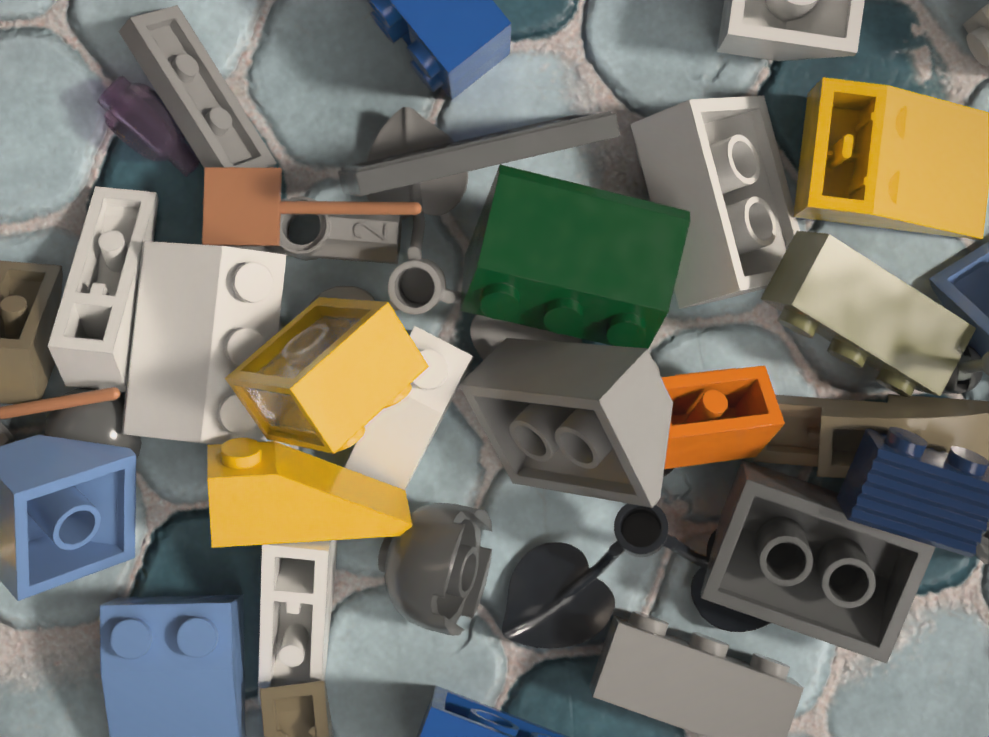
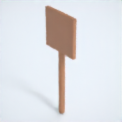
[202,167,422,246]

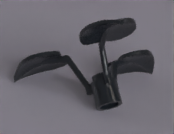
[502,468,771,649]

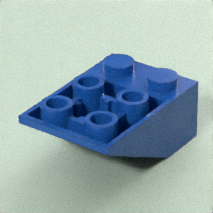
[367,0,511,100]

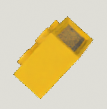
[225,297,429,454]

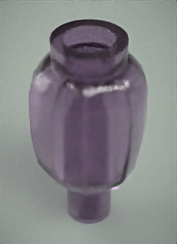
[97,75,201,178]

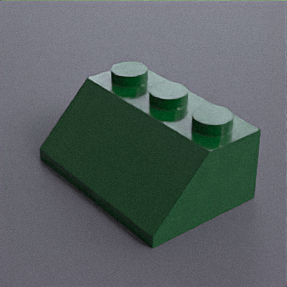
[460,164,691,349]

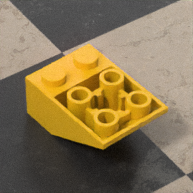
[793,77,989,240]

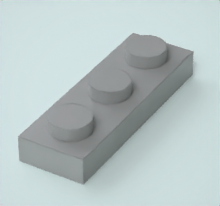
[119,5,277,168]

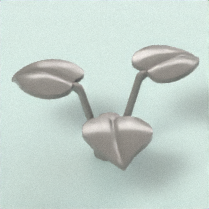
[308,107,582,360]

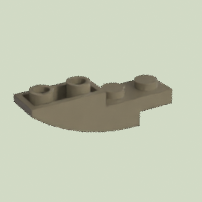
[754,394,989,478]

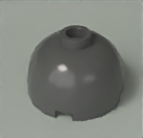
[378,503,492,636]

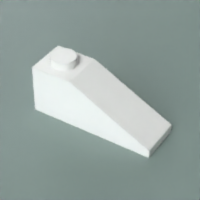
[48,186,159,392]
[344,326,473,490]
[258,540,337,705]

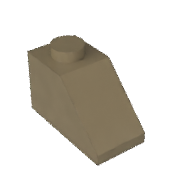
[0,261,63,404]

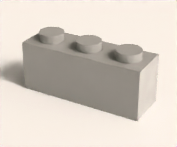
[589,611,804,737]

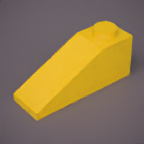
[207,438,412,548]

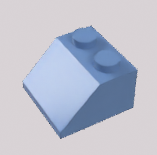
[0,435,136,601]

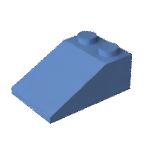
[100,595,246,737]

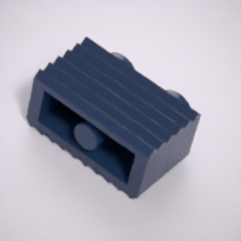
[836,427,989,557]

